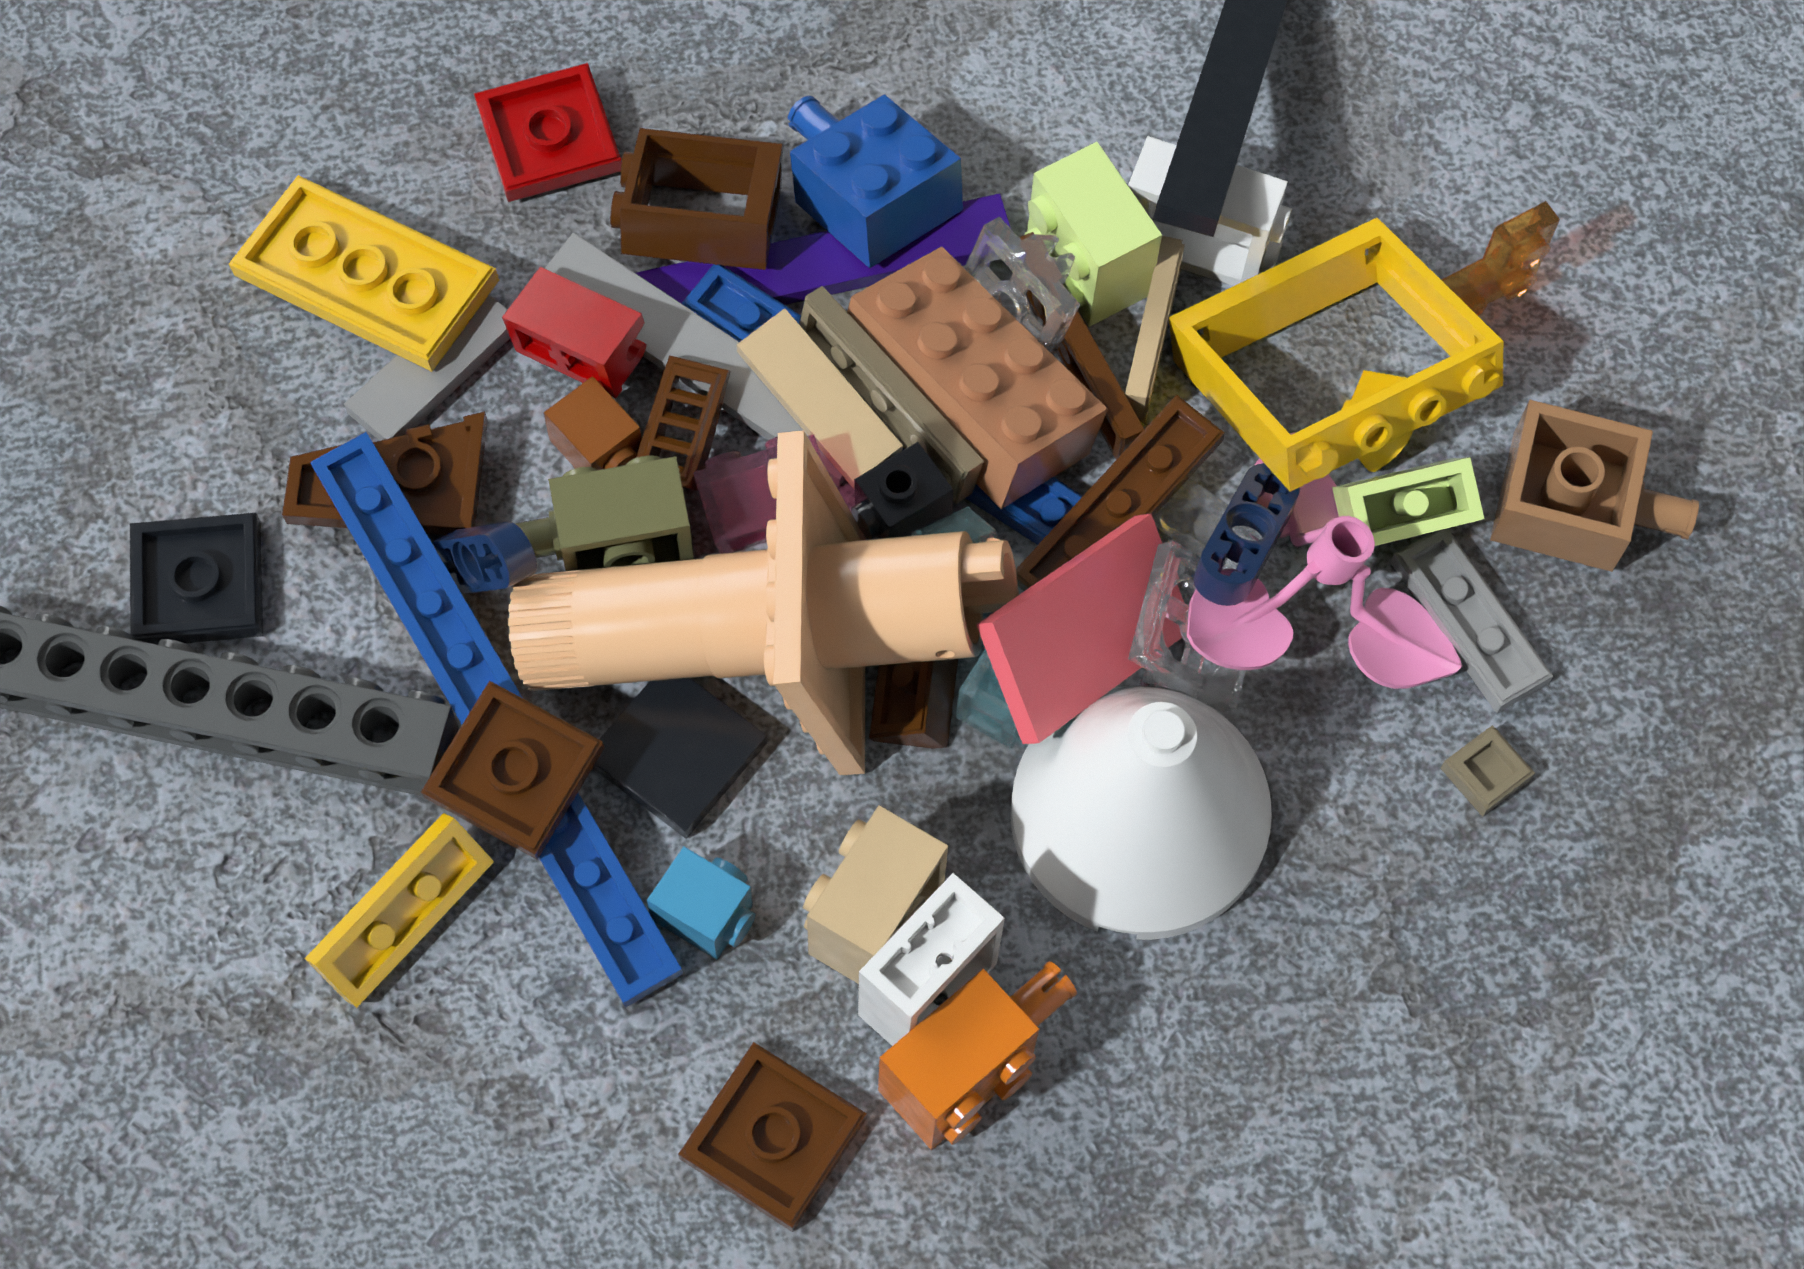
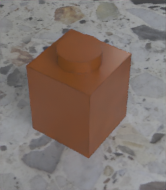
[544,376,642,470]

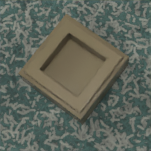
[1440,725,1535,817]

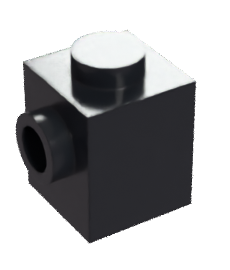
[851,442,953,540]

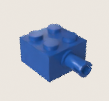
[788,94,963,268]

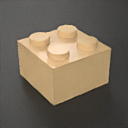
[803,805,948,984]

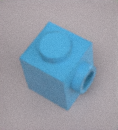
[647,846,756,960]

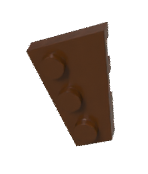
[282,411,488,535]

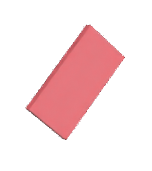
[976,514,1188,744]

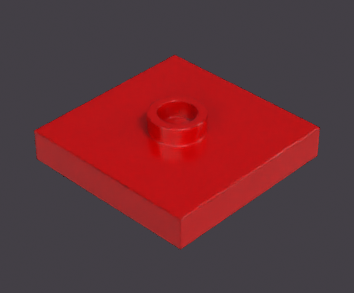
[474,63,622,202]

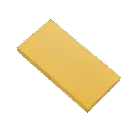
[229,175,500,372]

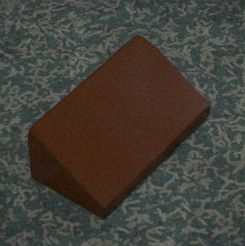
[869,659,958,749]

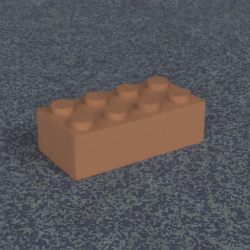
[847,247,1108,509]

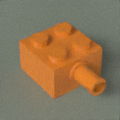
[878,961,1077,1150]

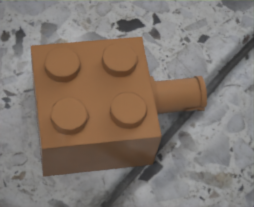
[1490,399,1699,572]

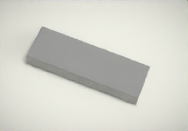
[344,295,510,441]
[1390,528,1553,714]

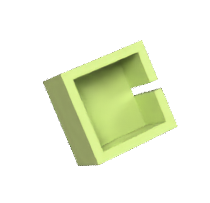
[1024,142,1162,327]

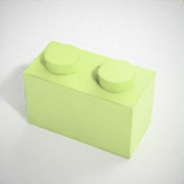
[1332,457,1484,546]

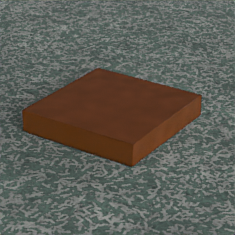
[421,681,605,860]
[678,1042,867,1232]

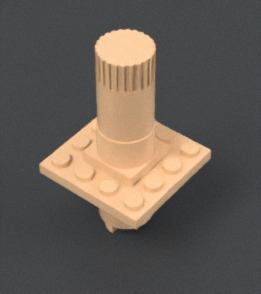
[508,430,1019,775]

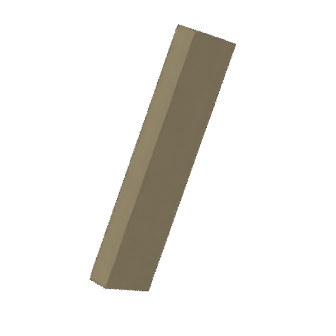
[799,286,984,504]

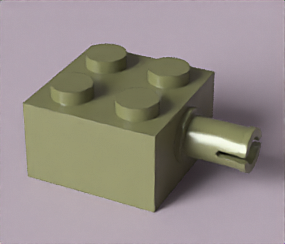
[515,456,694,571]

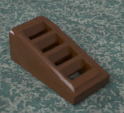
[637,355,731,492]

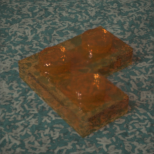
[1441,201,1560,316]

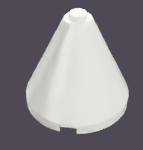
[1011,686,1272,940]

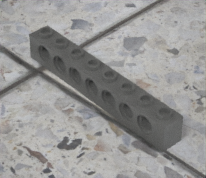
[0,606,459,796]

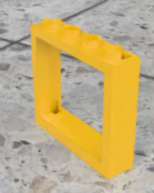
[1168,218,1504,492]

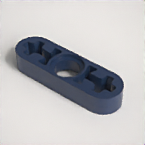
[1194,463,1300,606]
[431,521,537,594]

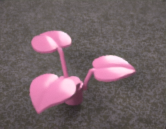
[1187,432,1462,689]

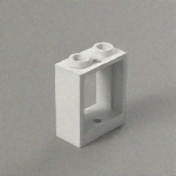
[1128,136,1292,286]
[858,873,1005,1046]

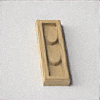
[1125,236,1185,424]
[737,308,903,489]

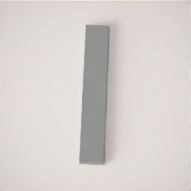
[545,233,845,487]

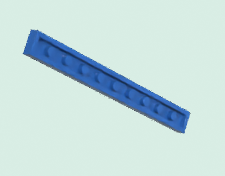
[310,432,683,1008]

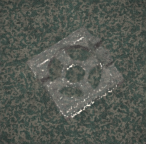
[965,216,1080,356]
[1128,540,1246,712]

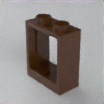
[610,128,783,270]

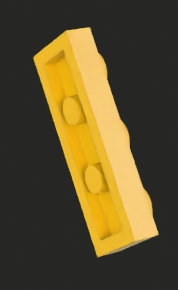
[304,813,494,1008]

